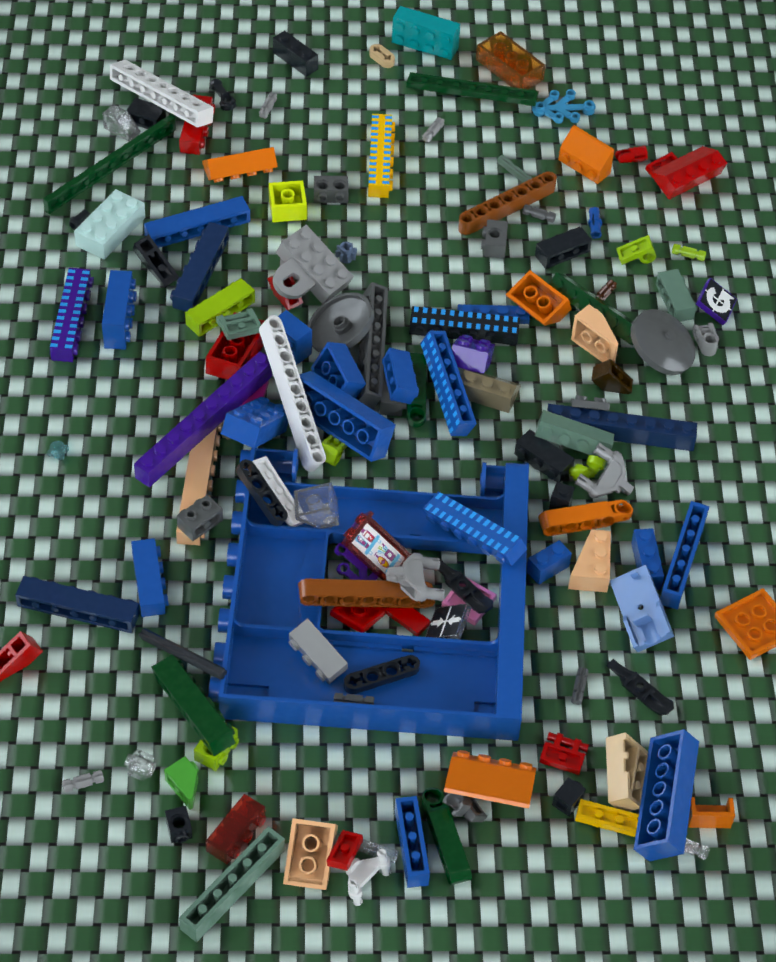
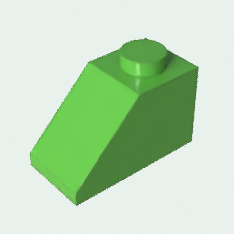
[164,756,199,810]

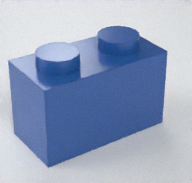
[526,540,572,585]

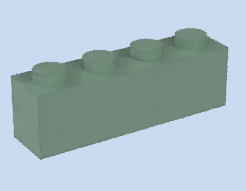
[535,410,614,457]

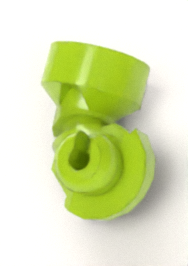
[569,455,607,481]

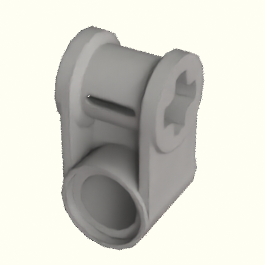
[693,322,719,356]

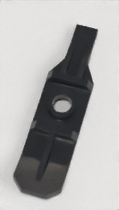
[438,559,493,613]
[606,659,674,715]

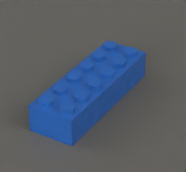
[299,371,396,462]
[634,729,699,861]

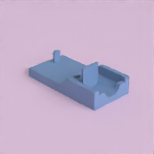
[610,565,675,652]

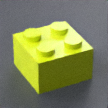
[269,180,307,222]

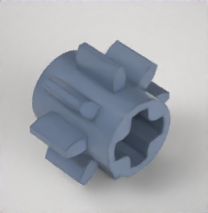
[335,242,357,263]

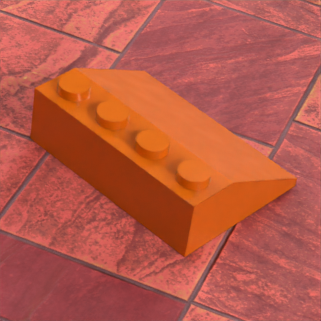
[444,750,536,809]

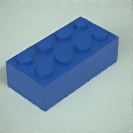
[102,270,137,350]
[221,397,288,448]

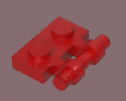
[539,732,589,775]

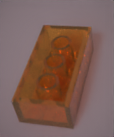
[476,31,546,89]

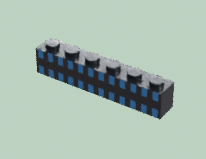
[409,306,520,345]

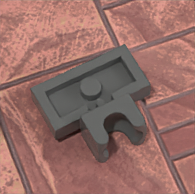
[443,793,488,822]

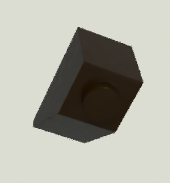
[591,359,633,394]

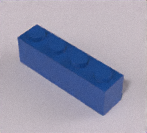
[131,538,169,617]
[395,796,430,888]

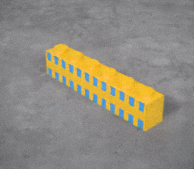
[368,114,395,198]

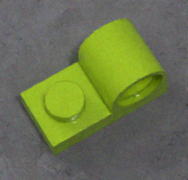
[616,235,656,265]
[321,435,348,467]

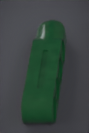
[407,353,426,428]
[422,788,472,885]

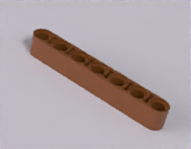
[458,171,557,235]
[298,579,435,608]

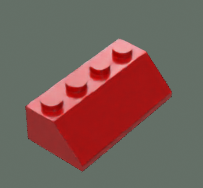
[650,146,727,200]

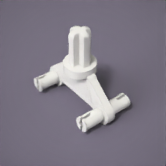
[346,849,391,906]

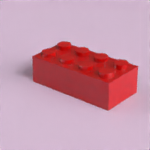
[206,312,264,380]

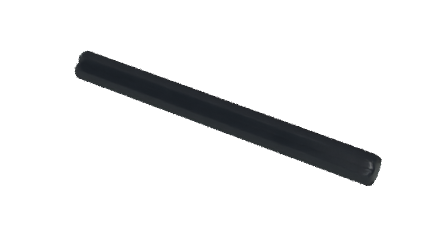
[139,628,227,679]

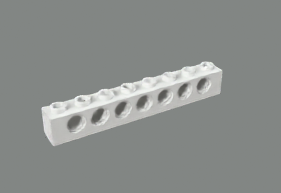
[110,60,214,128]

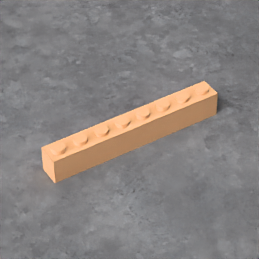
[176,422,223,546]

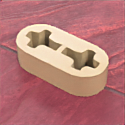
[369,44,395,68]

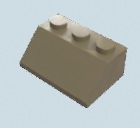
[461,369,521,413]

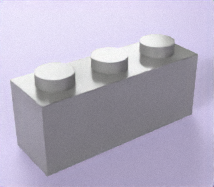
[289,618,348,684]

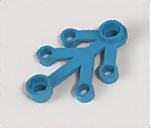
[532,89,596,124]

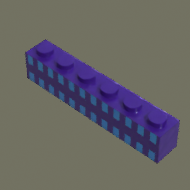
[50,268,94,362]

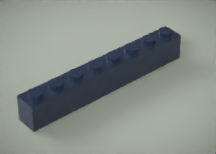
[547,403,698,451]

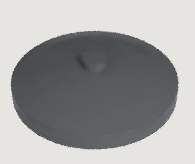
[308,292,374,353]
[631,309,695,375]

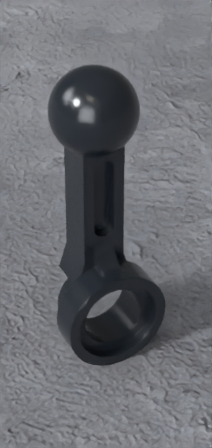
[210,78,237,111]

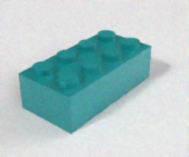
[392,6,460,60]

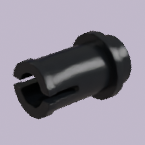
[69,209,90,230]

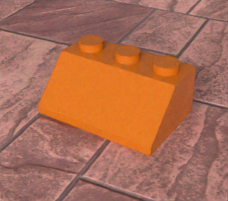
[558,125,614,184]
[505,270,572,326]

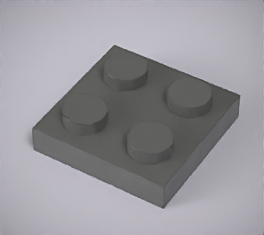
[570,395,610,410]

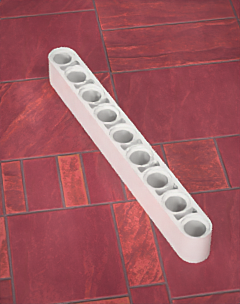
[259,315,326,472]

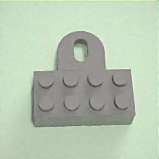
[273,224,354,304]

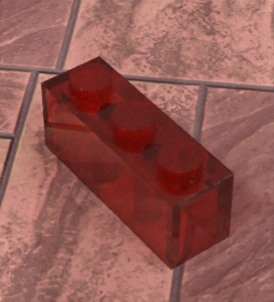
[206,794,266,864]

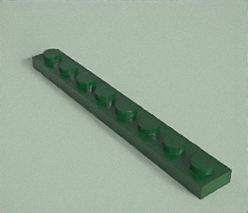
[406,72,539,106]

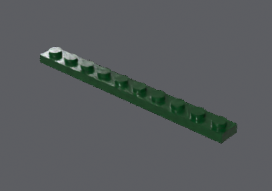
[43,114,176,214]

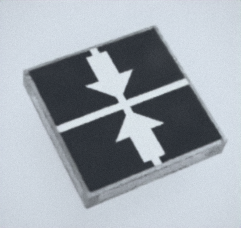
[425,603,472,640]

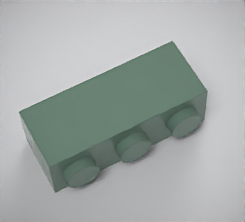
[656,269,697,322]

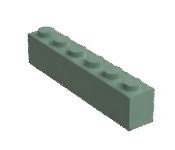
[179,826,285,943]

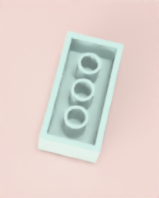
[74,189,145,260]

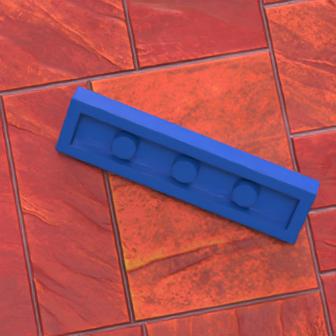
[457,304,530,324]

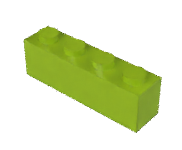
[185,278,255,337]

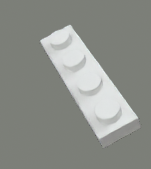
[252,456,307,527]

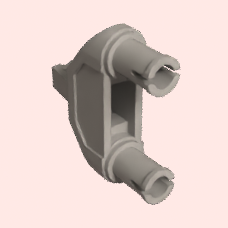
[574,443,634,498]
[386,553,445,602]

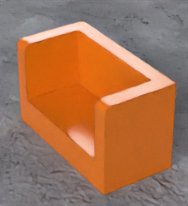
[688,797,735,828]

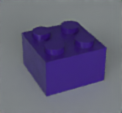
[452,335,495,374]

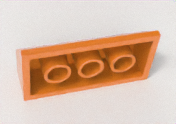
[202,147,278,183]

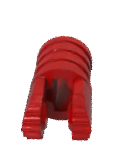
[614,145,648,163]

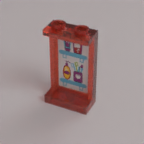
[341,511,411,580]

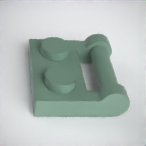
[216,308,261,340]

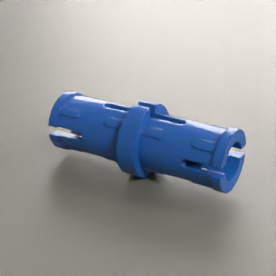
[588,207,602,239]

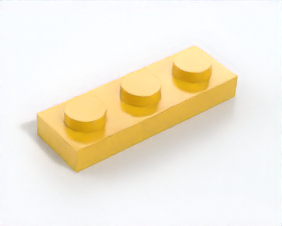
[575,799,639,837]

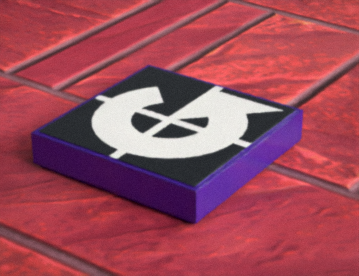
[696,278,737,326]

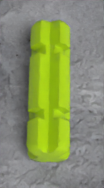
[672,244,706,261]

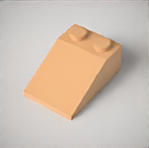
[571,305,619,362]
[283,818,338,890]

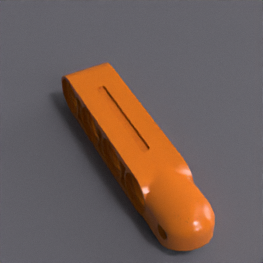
[538,500,633,536]

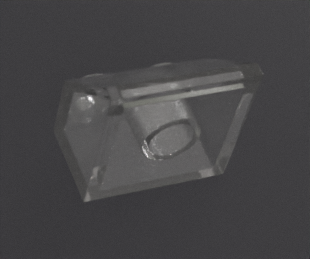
[294,482,339,529]

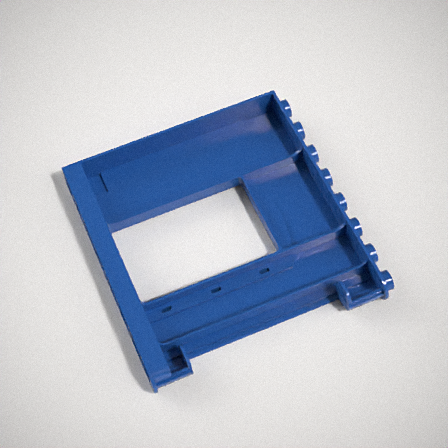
[209,447,529,741]

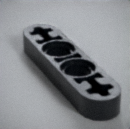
[236,459,288,526]
[344,655,420,694]

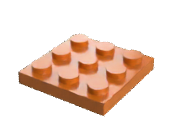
[714,588,776,660]

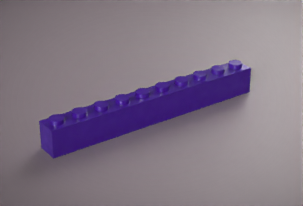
[134,351,273,488]

